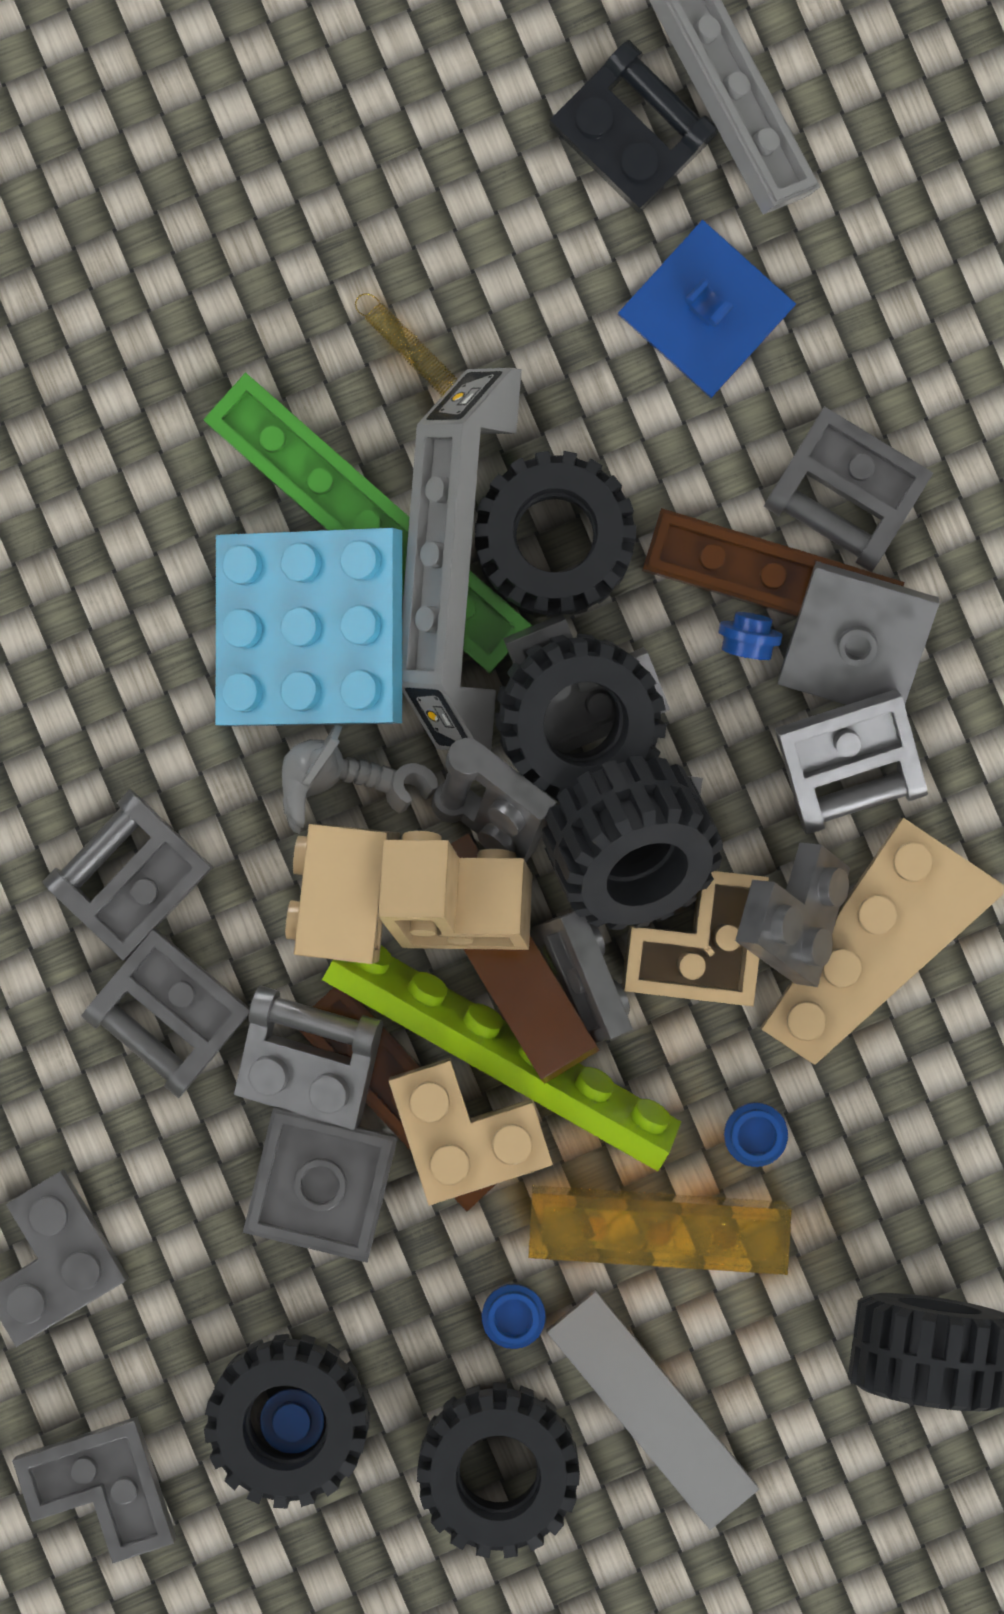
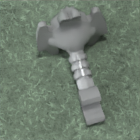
[282,724,439,834]

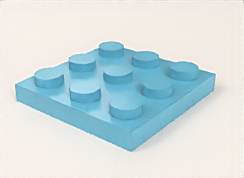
[215,528,402,726]

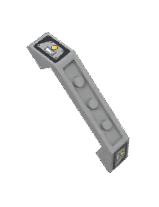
[402,368,522,751]

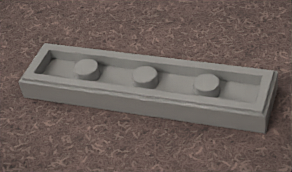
[649,0,820,215]
[546,1289,759,1530]

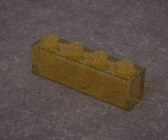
[528,1185,792,1275]

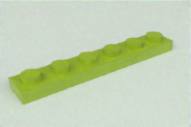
[322,945,682,1172]

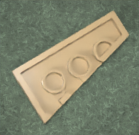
[760,818,1004,1065]

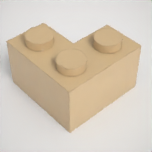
[285,824,400,964]
[378,831,533,950]
[622,871,769,1007]
[389,1058,553,1206]

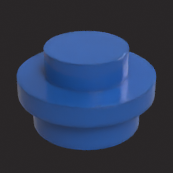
[718,612,783,660]
[724,1102,788,1167]
[482,1284,546,1349]
[260,1388,325,1453]

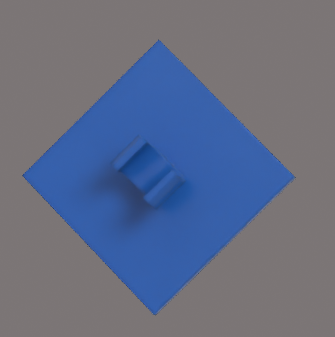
[618,220,796,398]

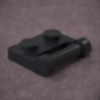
[549,40,718,213]

